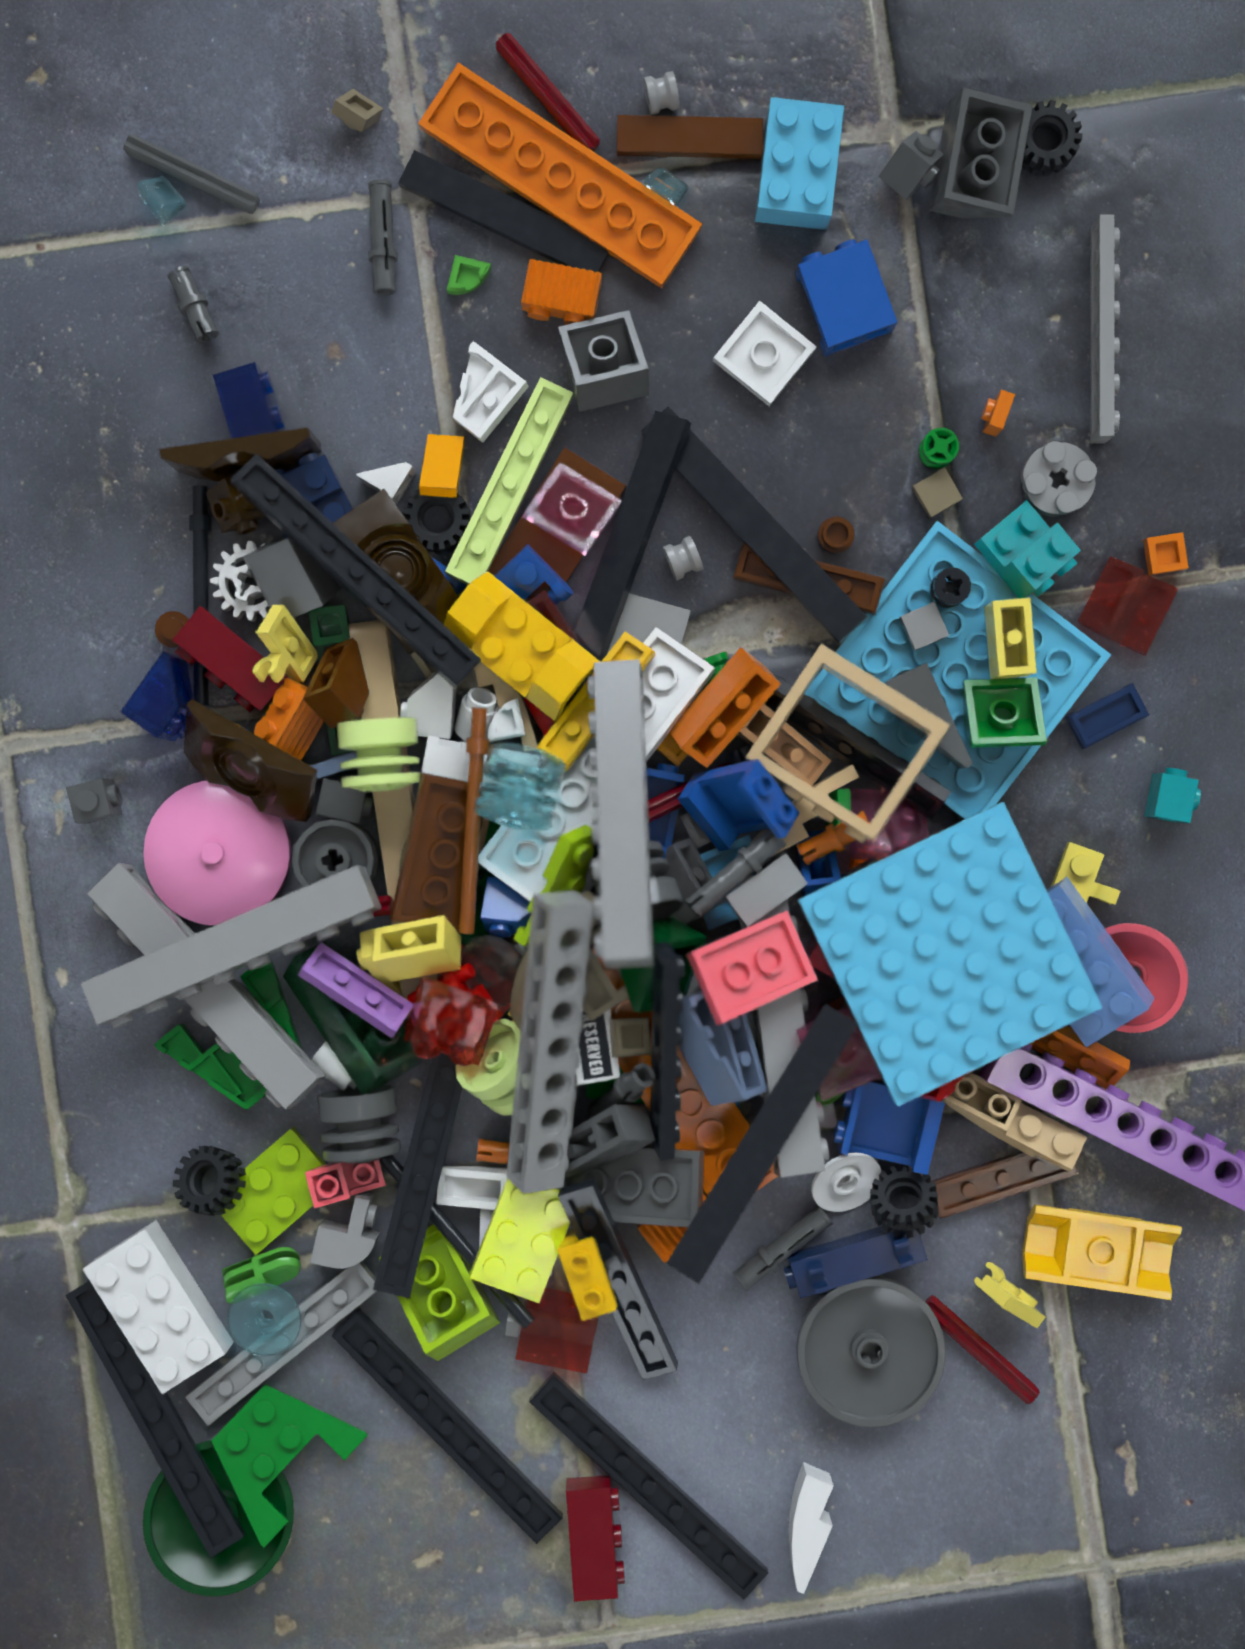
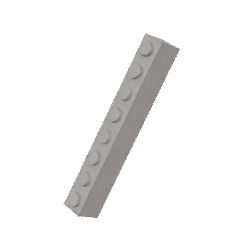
[588,659,654,968]
[87,863,326,1109]
[81,865,382,1029]
[735,875,829,1177]

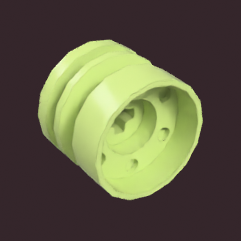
[337,718,421,792]

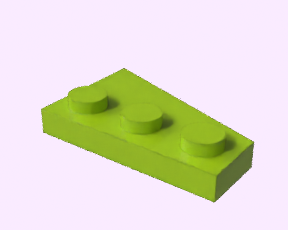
[514,824,594,947]

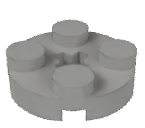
[1020,441,1097,517]

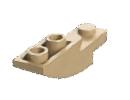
[943,1073,1087,1172]

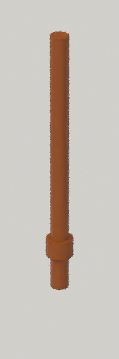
[459,707,489,934]

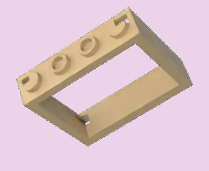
[746,644,950,844]

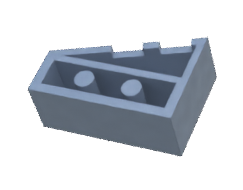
[678,990,768,1106]

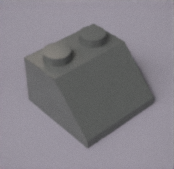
[558,310,649,412]

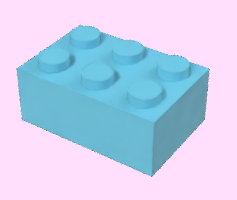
[755,97,844,230]

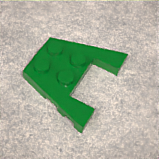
[154,957,302,1110]
[211,1384,368,1547]

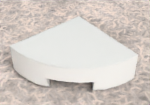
[488,698,526,743]

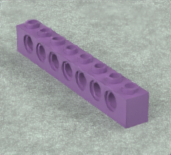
[979,1044,1245,1211]

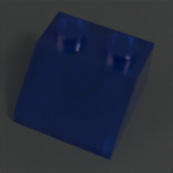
[120,651,194,742]

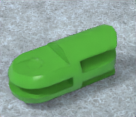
[222,1247,301,1304]

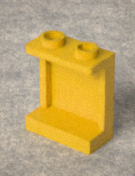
[557,1227,618,1321]

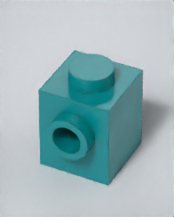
[1144,767,1201,823]

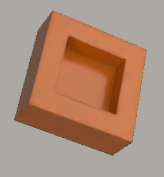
[981,389,1015,437]
[1143,532,1189,576]

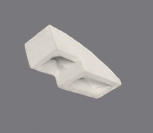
[437,1166,507,1210]
[788,1462,834,1594]

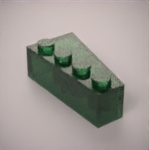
[283,942,435,1095]

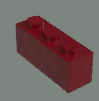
[172,606,289,713]
[566,1475,625,1602]

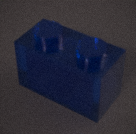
[213,362,285,438]

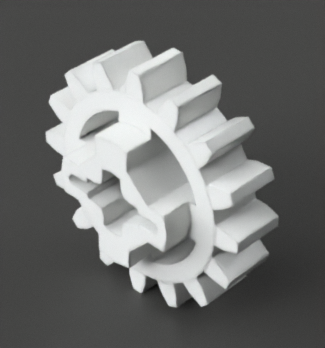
[210,541,270,622]

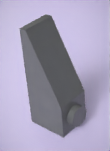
[884,663,973,769]
[564,1104,655,1179]

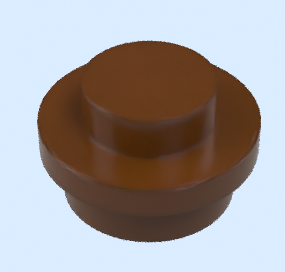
[818,516,855,554]
[155,611,189,648]

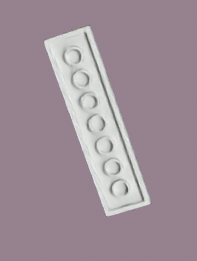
[478,627,716,902]

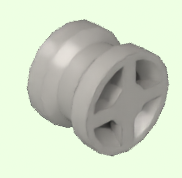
[644,71,680,115]
[663,536,704,581]

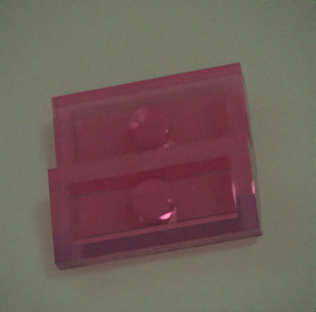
[846,787,930,859]

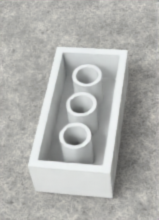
[83,1220,234,1394]

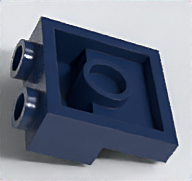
[275,453,353,534]

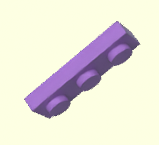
[298,942,414,1038]

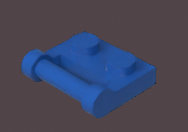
[494,544,573,616]

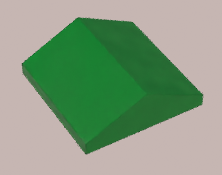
[963,677,1047,748]

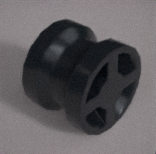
[929,567,971,608]

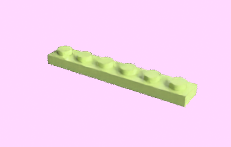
[445,377,573,585]

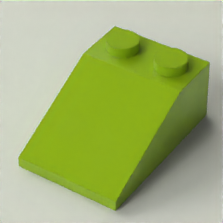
[379,1224,501,1361]

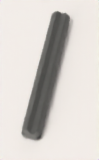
[123,134,260,214]

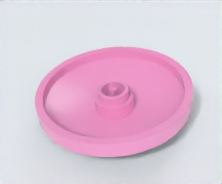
[144,780,292,925]

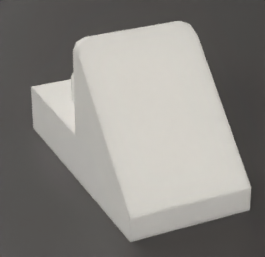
[356,462,416,506]

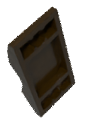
[159,427,322,482]
[333,488,459,653]
[184,699,318,822]

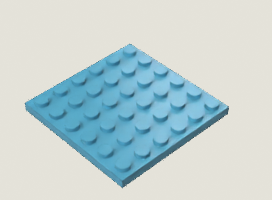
[805,521,1111,820]
[798,802,1103,1106]

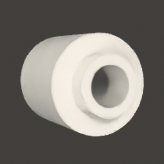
[454,688,498,742]
[312,1038,367,1091]

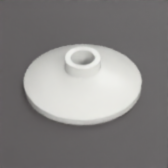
[811,1153,881,1212]

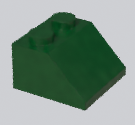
[619,917,706,1013]

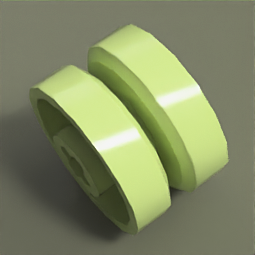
[456,1019,521,1116]

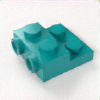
[974,500,1081,599]

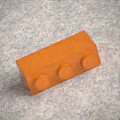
[669,647,781,768]

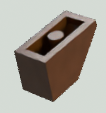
[303,638,369,729]

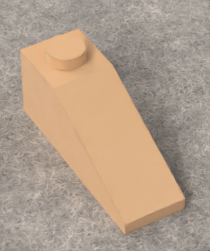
[737,704,832,786]

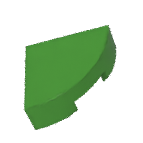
[447,255,491,295]

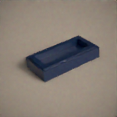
[1065,683,1149,749]

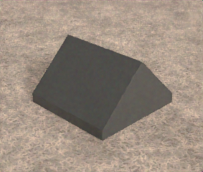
[243,534,341,617]

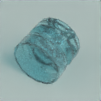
[474,744,566,831]

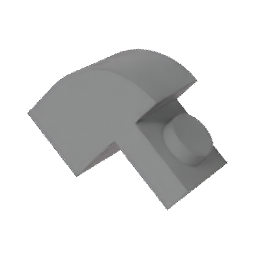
[310,1192,380,1269]

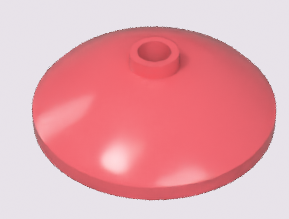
[1105,923,1188,1033]

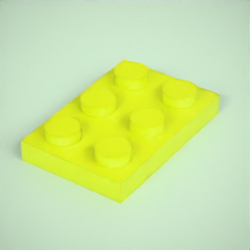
[469,1178,570,1303]

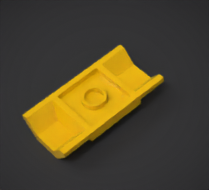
[444,571,601,721]
[1022,1204,1182,1300]

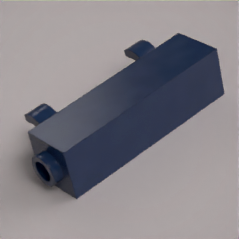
[783,1226,928,1298]

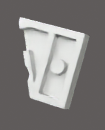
[453,341,529,443]

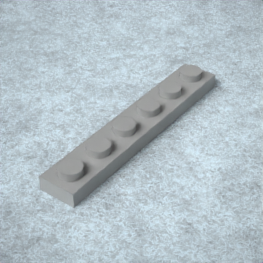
[1090,215,1120,444]
[185,1261,377,1426]

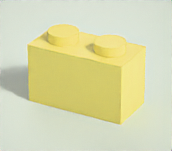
[984,598,1037,680]
[373,915,461,982]

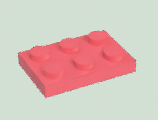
[686,911,817,1025]

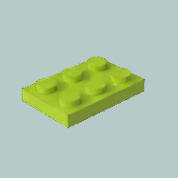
[221,1126,326,1255]

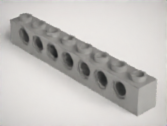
[507,891,595,1194]

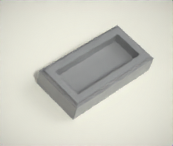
[724,853,808,928]

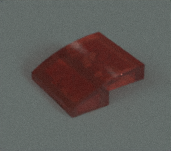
[1078,556,1179,656]
[515,1288,599,1374]

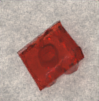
[404,977,499,1066]

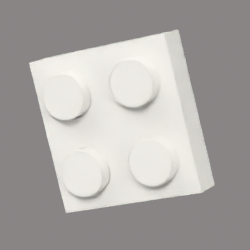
[713,301,817,407]

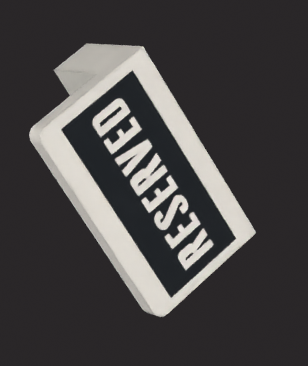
[574,1008,620,1085]

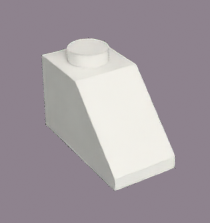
[400,672,457,739]

